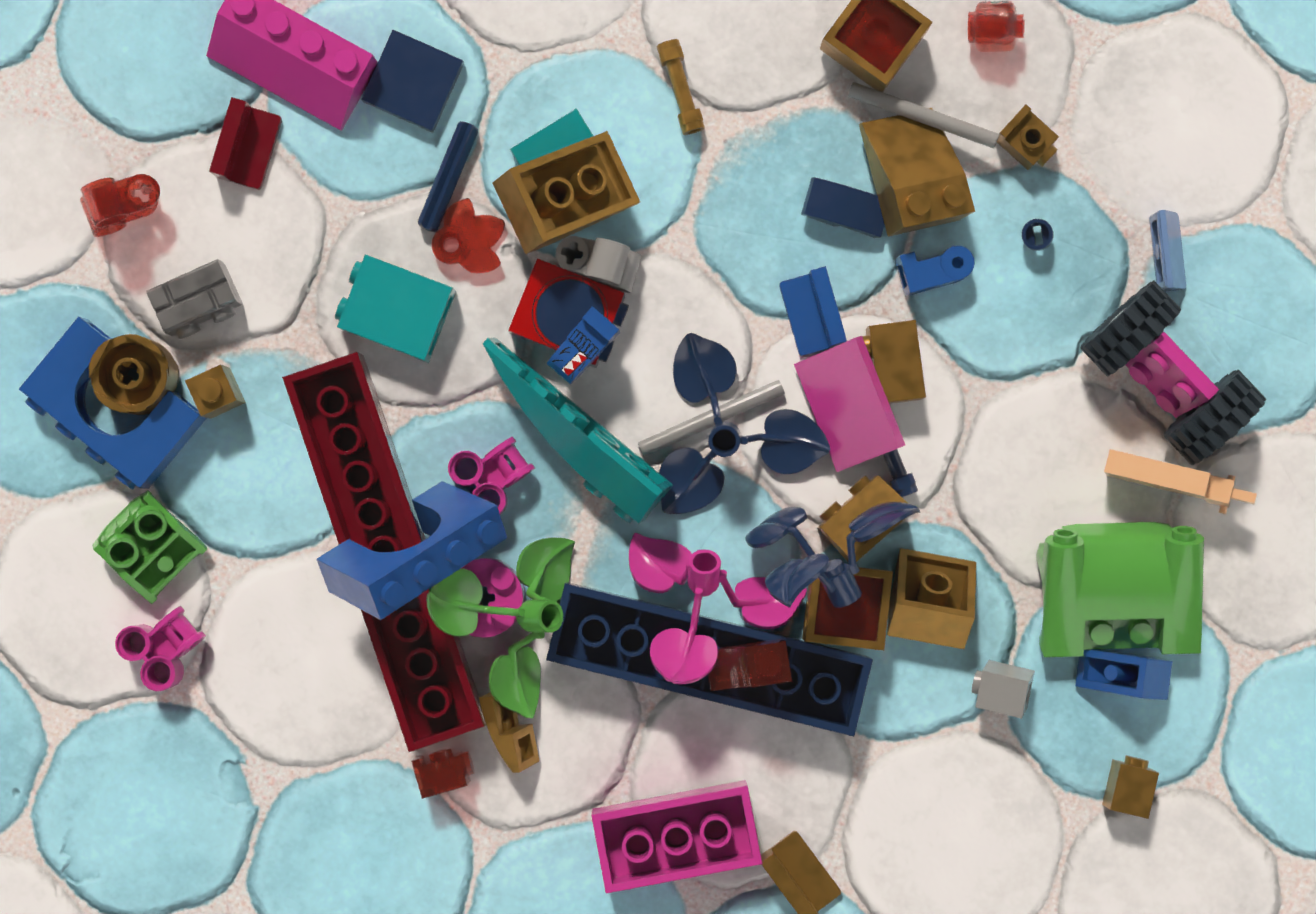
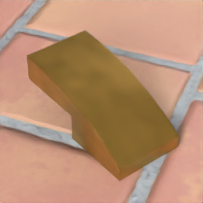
[479,692,539,773]

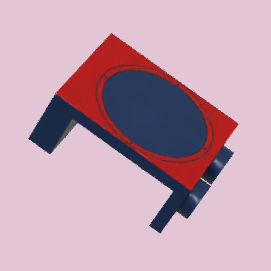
[508,258,629,368]

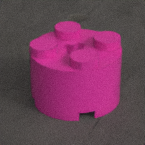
[462,558,526,638]

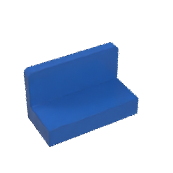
[779,266,847,356]

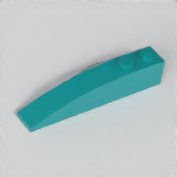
[483,338,673,524]

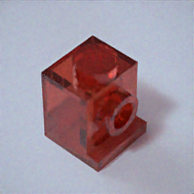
[411,748,475,799]

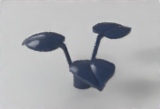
[659,333,830,514]
[745,502,921,608]

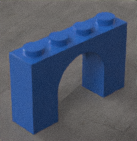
[19,316,207,490]
[316,481,507,620]

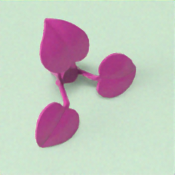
[629,533,807,684]

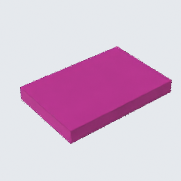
[794,336,905,472]

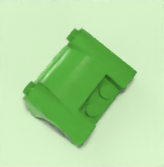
[1036,522,1204,657]

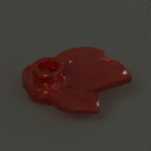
[432,198,505,274]

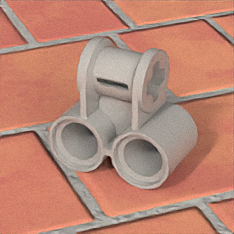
[556,236,642,293]

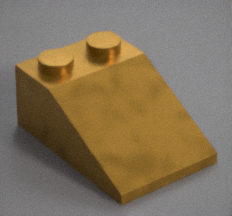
[859,108,975,237]
[492,131,640,254]

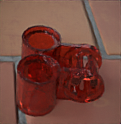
[80,174,160,237]

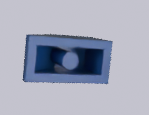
[1075,649,1173,700]

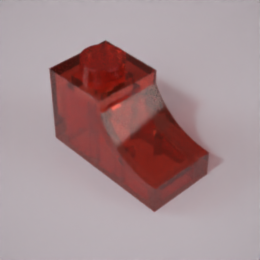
[708,638,792,691]

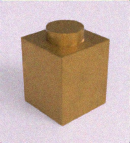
[185,364,246,419]
[1102,755,1159,819]

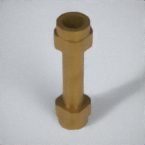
[656,39,705,135]

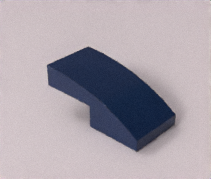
[801,177,885,238]

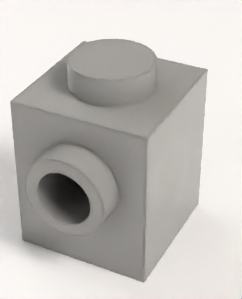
[971,660,1035,719]

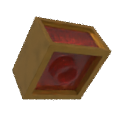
[820,0,932,92]
[802,567,893,651]

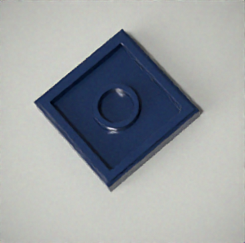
[361,30,464,133]

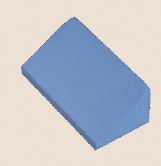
[1149,210,1186,292]

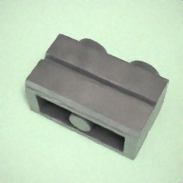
[146,259,243,339]

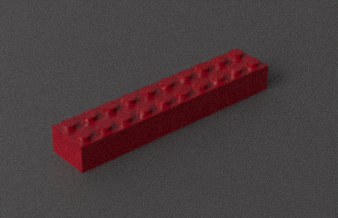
[282,352,486,752]

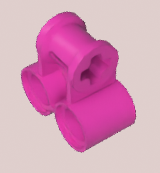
[448,436,535,515]
[115,606,206,691]

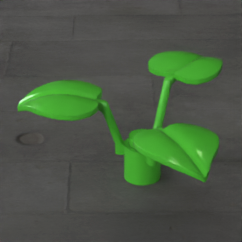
[427,537,575,718]

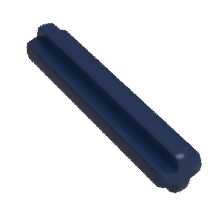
[418,121,478,232]

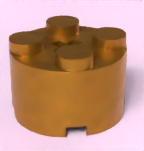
[89,334,179,415]

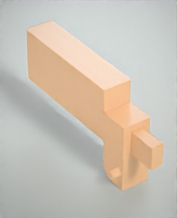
[1104,449,1257,514]

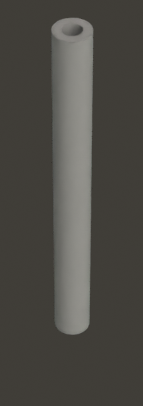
[848,82,1000,149]
[638,380,785,456]

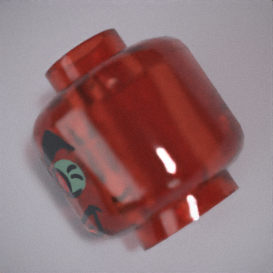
[968,1,1025,52]

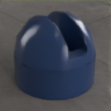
[1022,219,1054,251]

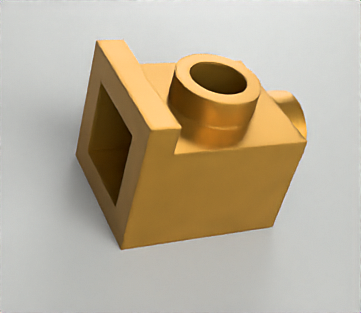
[997,104,1059,170]

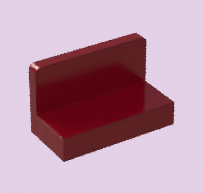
[209,97,282,190]

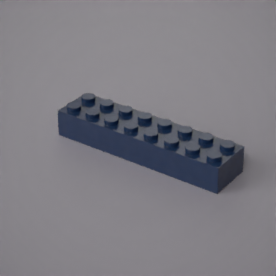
[546,582,873,737]

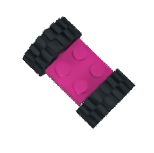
[1080,280,1266,465]

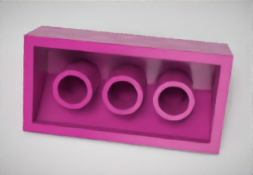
[206,0,378,131]

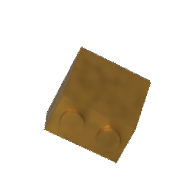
[817,475,908,562]
[887,548,976,649]

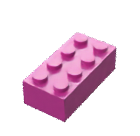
[591,780,762,893]

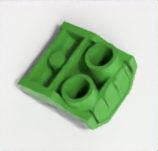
[92,490,207,604]

